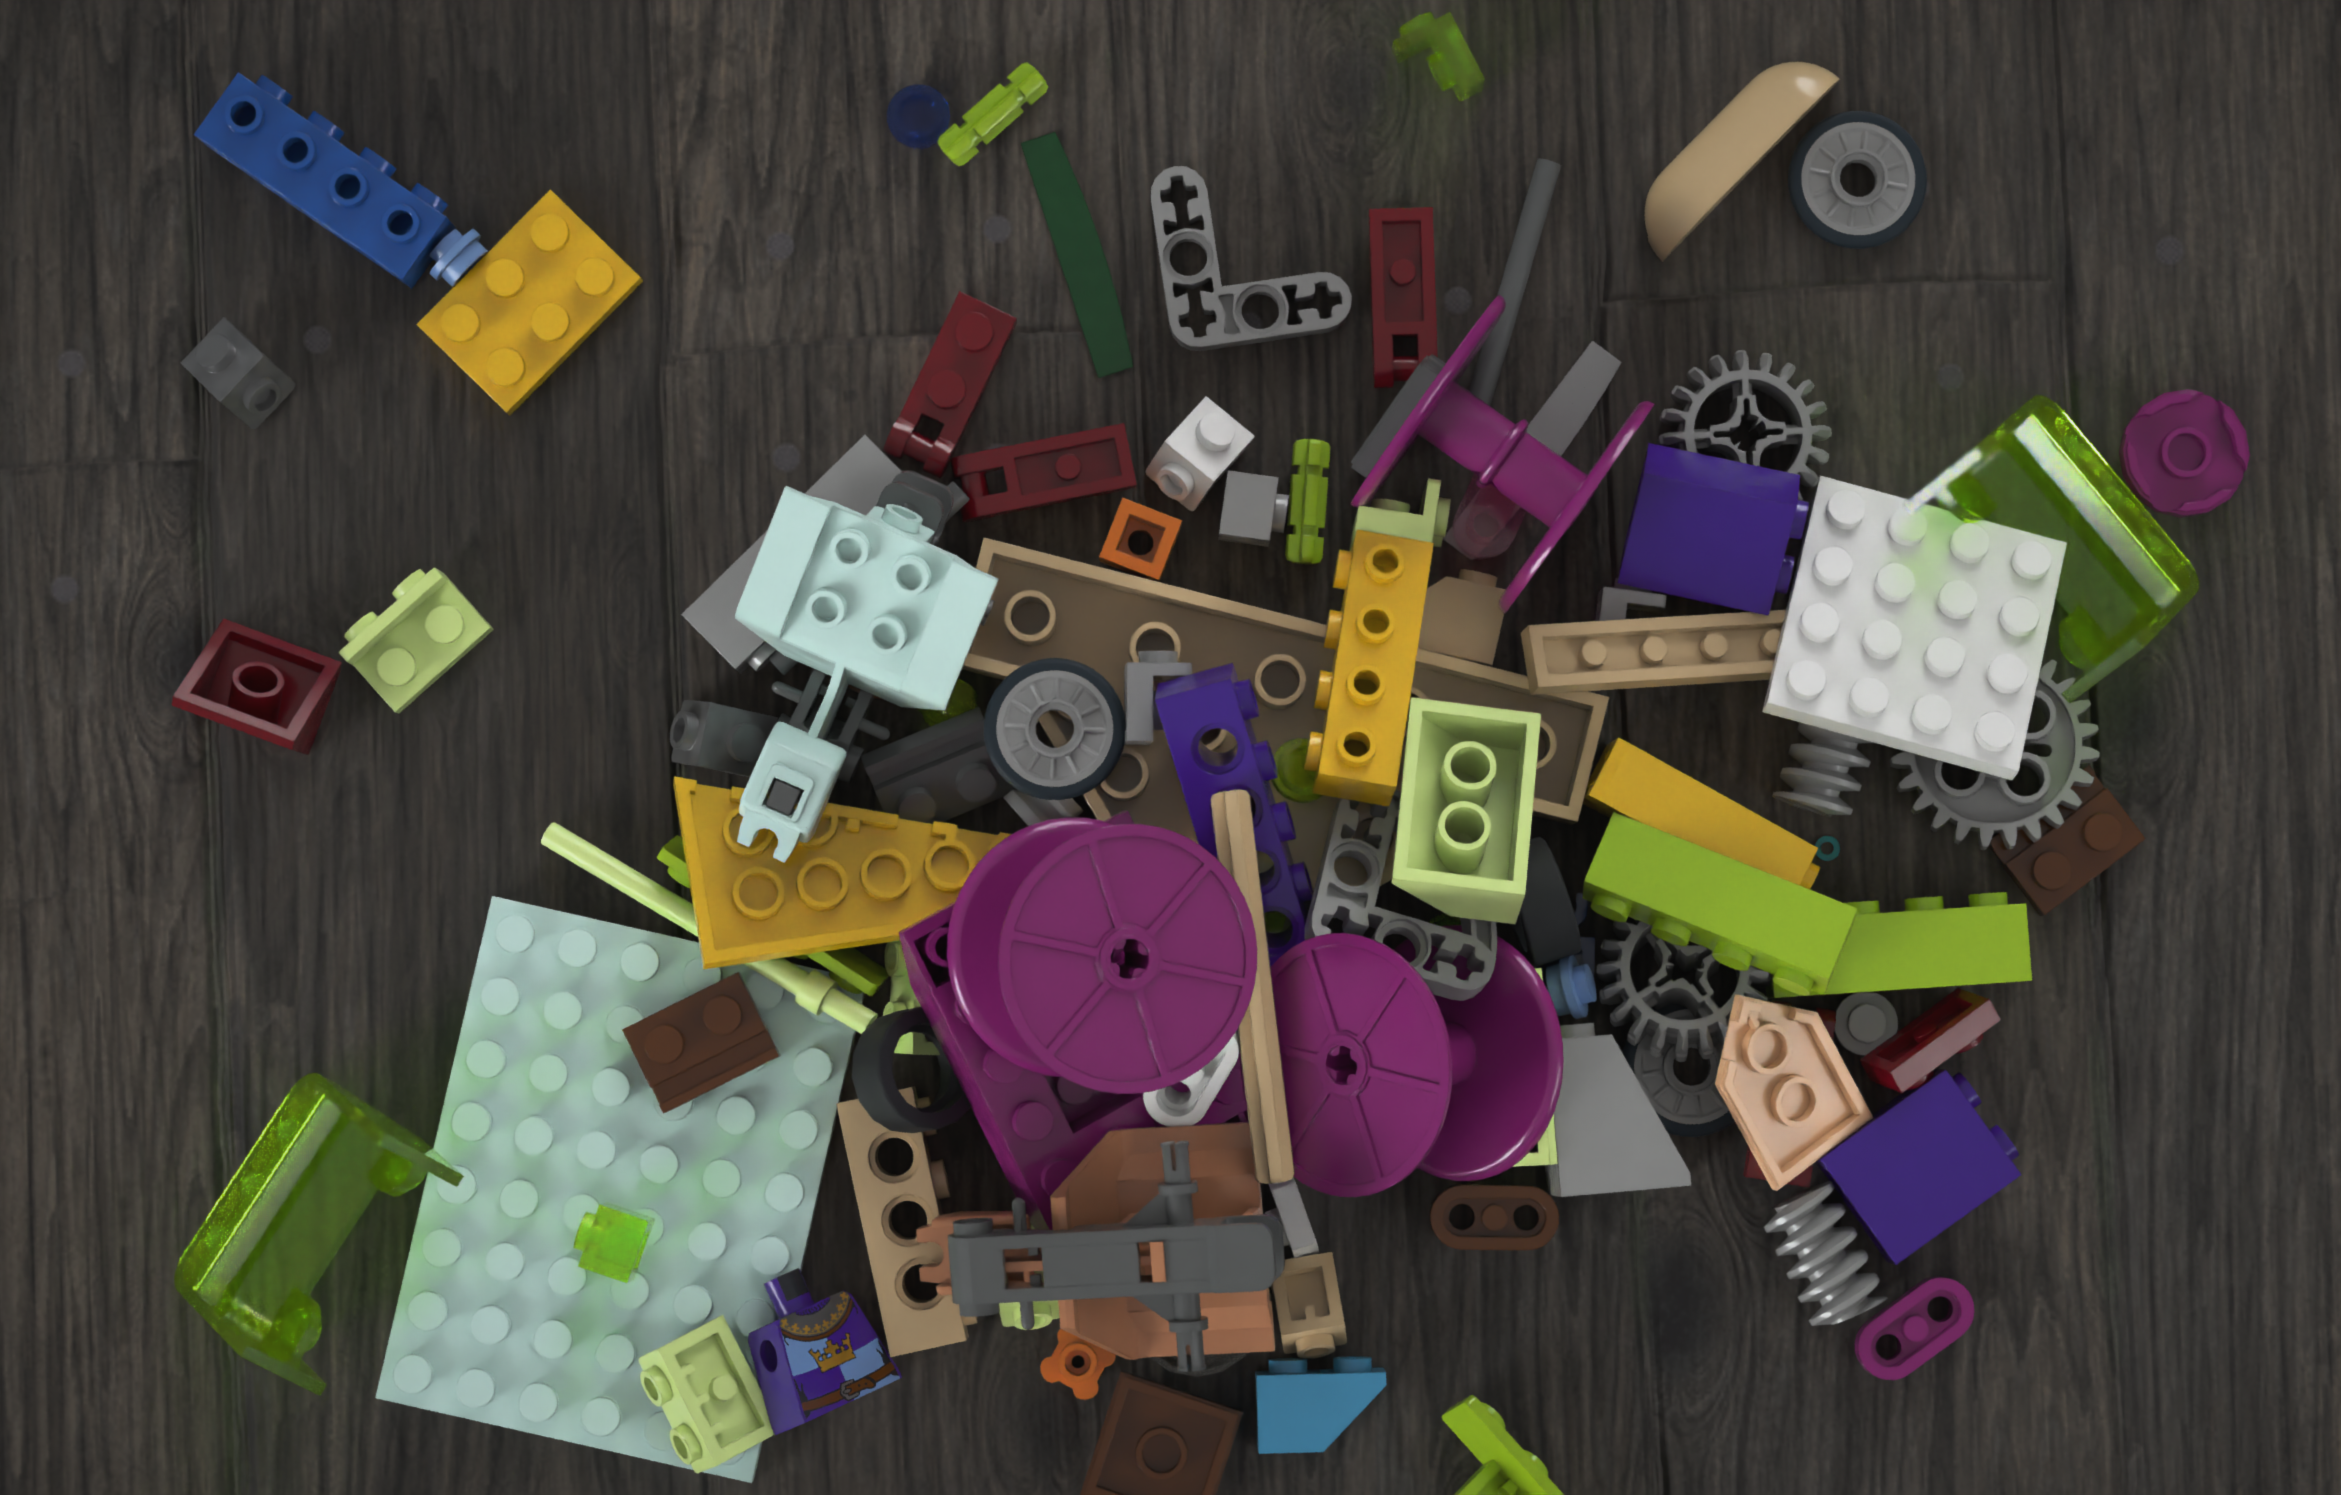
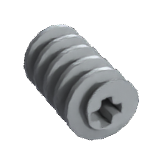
[1772,722,1874,817]
[1764,1181,1888,1326]

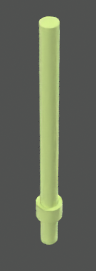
[541,822,878,1034]

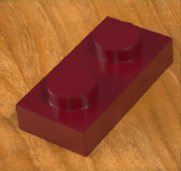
[1860,988,2001,1093]

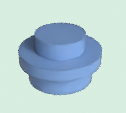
[429,229,488,287]
[1546,955,1597,1019]

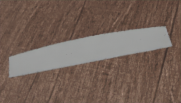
[1443,341,1622,560]

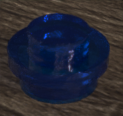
[887,84,950,149]

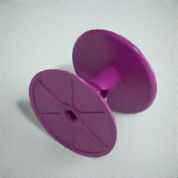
[1351,294,1654,614]
[947,817,1257,1094]
[1240,925,1564,1197]

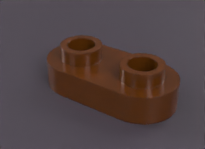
[1429,1184,1559,1250]

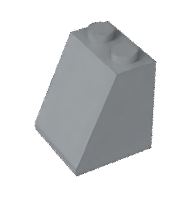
[1545,1023,1691,1197]

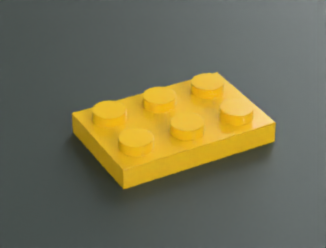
[416,189,643,416]

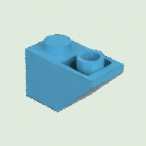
[1255,1356,1387,1454]

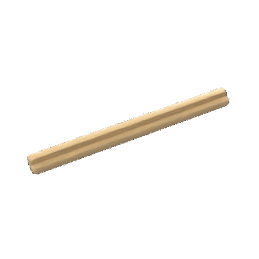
[1211,790,1295,1184]

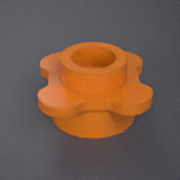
[1040,1329,1116,1400]

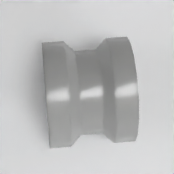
[1003,789,1083,826]

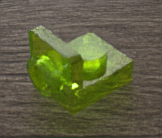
[1392,12,1485,102]

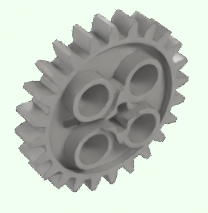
[1889,660,2100,850]

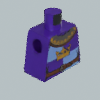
[748,1268,902,1435]

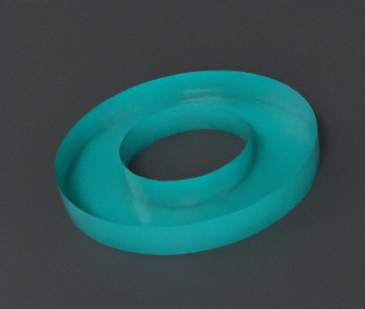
[1815,836,1840,861]

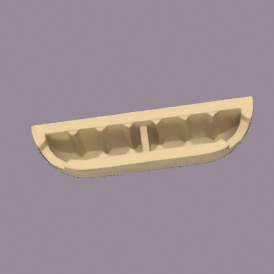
[1644,62,1840,262]

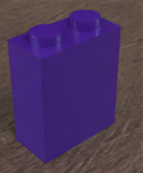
[1617,443,1809,616]
[1815,1069,2022,1265]

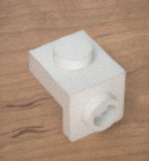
[1145,396,1255,511]

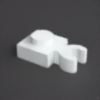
[1265,1177,1320,1258]

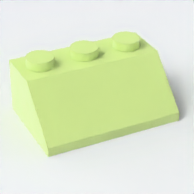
[1391,697,1541,924]

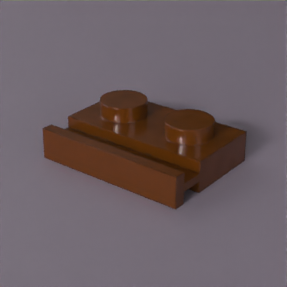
[1988,765,2146,916]
[622,972,781,1114]

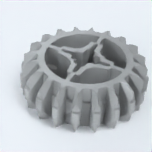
[1658,350,1832,500]
[1596,919,1771,1062]

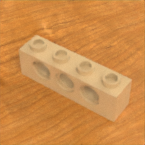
[836,1086,978,1357]

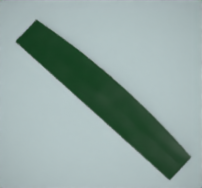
[1021,132,1133,378]

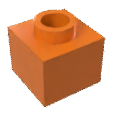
[1099,497,1182,582]

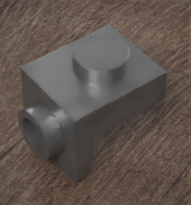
[181,317,296,429]
[670,700,778,777]

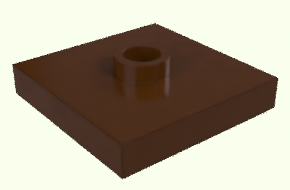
[1080,1370,1243,1495]

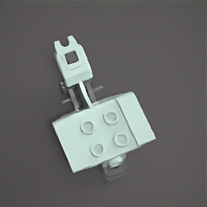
[735,470,999,863]

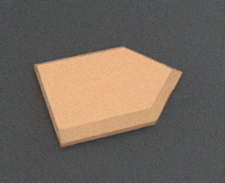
[1715,994,1873,1191]

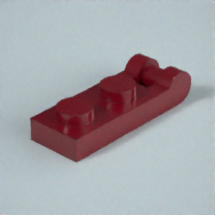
[1368,207,1438,388]
[883,291,1017,478]
[950,423,1137,522]

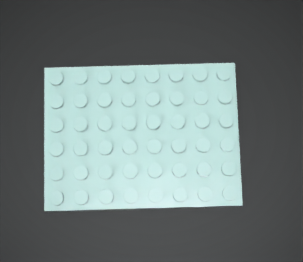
[375,896,865,1483]

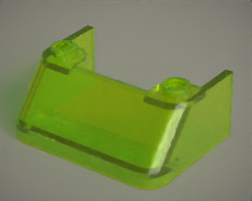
[1903,395,2199,704]
[174,1073,464,1396]

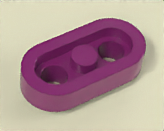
[1855,1276,1974,1380]

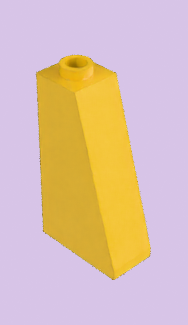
[1583,737,1820,889]

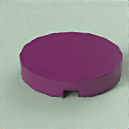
[2119,389,2250,518]

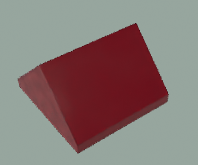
[172,618,342,755]

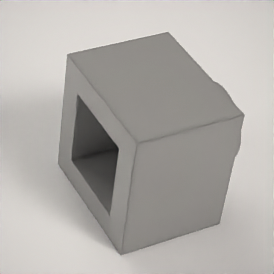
[1218,470,1289,547]

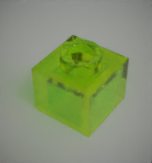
[573,1202,655,1283]

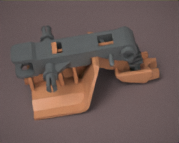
[916,1122,1285,1372]

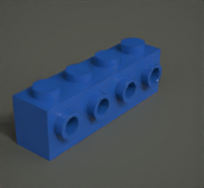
[194,72,456,289]

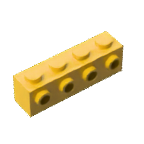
[1304,530,1434,807]

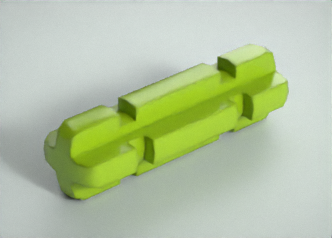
[937,62,1048,166]
[1285,439,1330,564]

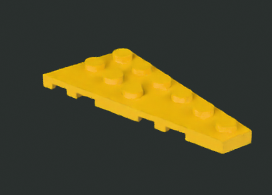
[673,776,1012,970]

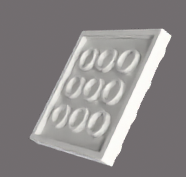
[1762,476,2067,781]

